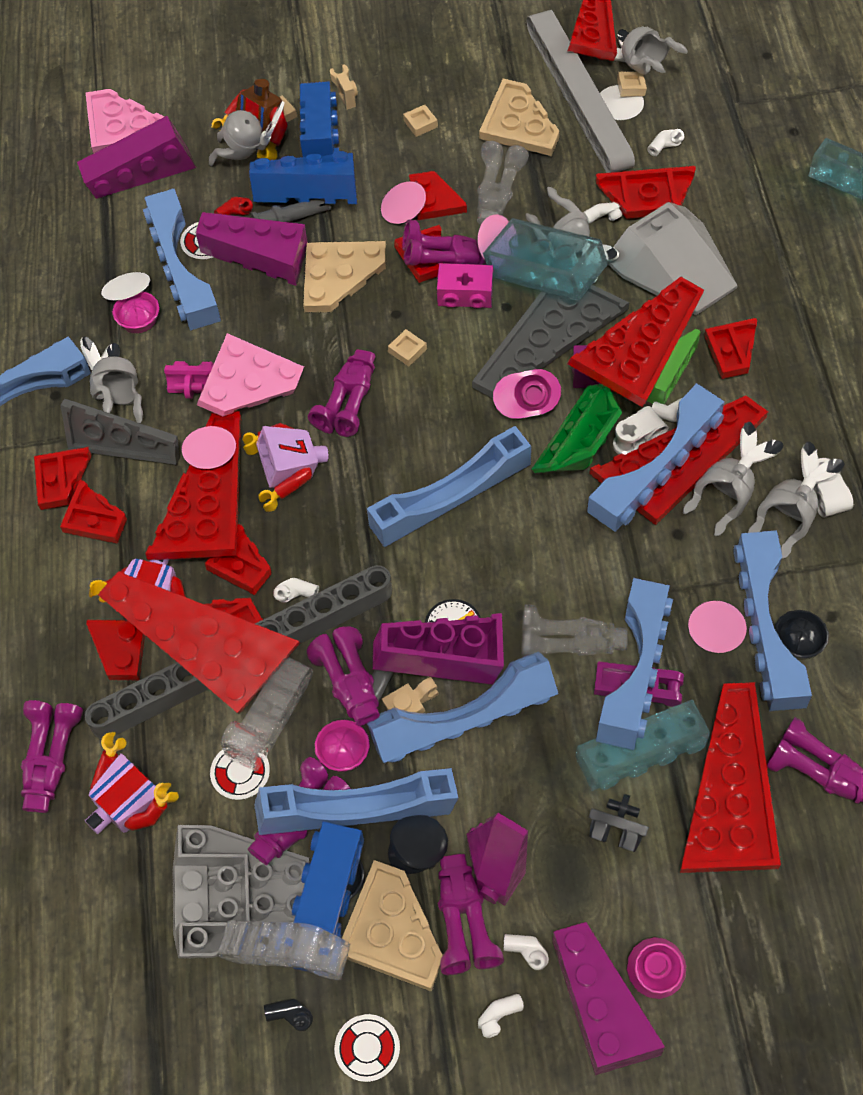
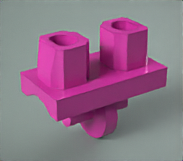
[164,361,214,399]

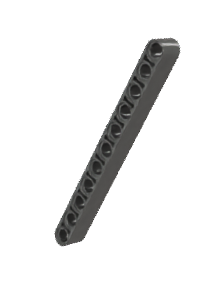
[85,565,392,739]

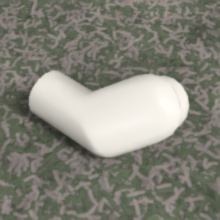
[647,129,684,156]
[652,398,682,422]
[504,934,549,970]

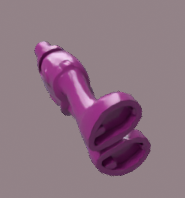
[402,219,491,266]
[308,350,376,437]
[306,627,380,726]
[21,700,83,813]
[767,717,863,804]
[248,757,351,865]
[437,854,504,975]

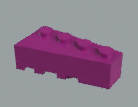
[552,922,665,1076]

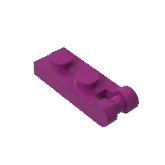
[594,661,684,707]

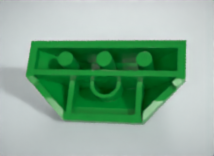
[532,384,622,473]

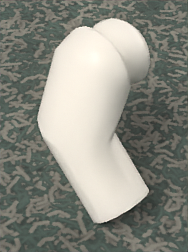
[582,202,623,224]
[274,578,319,602]
[478,994,523,1038]

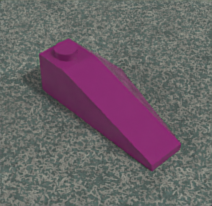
[466,813,528,906]

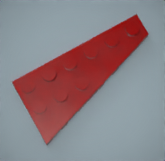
[567,277,705,407]
[590,395,768,525]
[145,411,241,560]
[98,571,300,714]
[680,682,781,873]

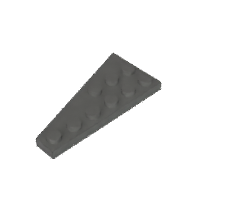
[472,269,629,398]

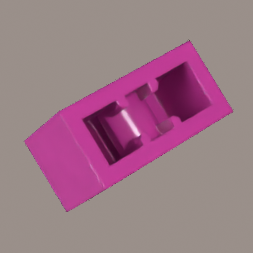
[437,263,493,308]

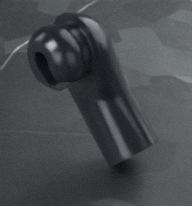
[264,999,313,1031]

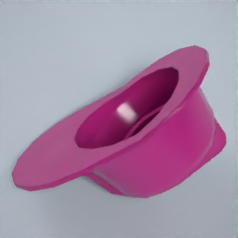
[493,369,561,419]

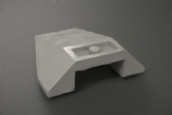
[605,202,737,315]
[173,825,309,958]

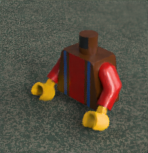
[212,79,288,160]

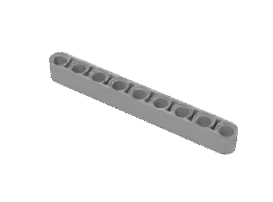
[526,10,635,173]

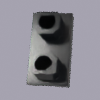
[589,793,649,852]

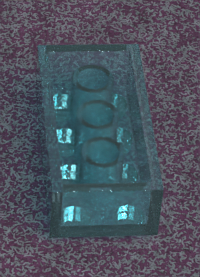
[483,218,608,301]

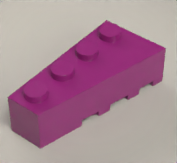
[77,116,196,199]
[195,212,307,286]
[373,613,504,685]

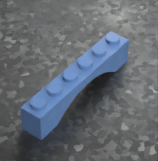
[143,189,221,330]
[0,336,91,406]
[587,383,725,532]
[367,426,531,547]
[734,530,812,711]
[596,578,673,750]
[367,651,558,763]
[254,768,458,835]

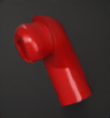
[214,197,253,215]

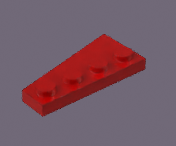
[567,0,617,61]

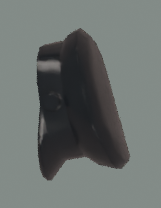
[388,815,448,874]

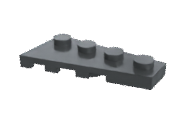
[60,398,180,465]

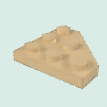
[479,79,560,156]
[303,241,386,312]
[336,860,443,991]

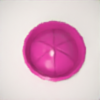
[112,292,159,333]
[315,720,370,772]
[627,937,686,999]

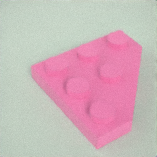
[86,89,164,153]
[197,333,304,416]

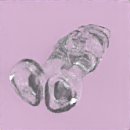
[476,141,529,224]
[522,604,628,658]

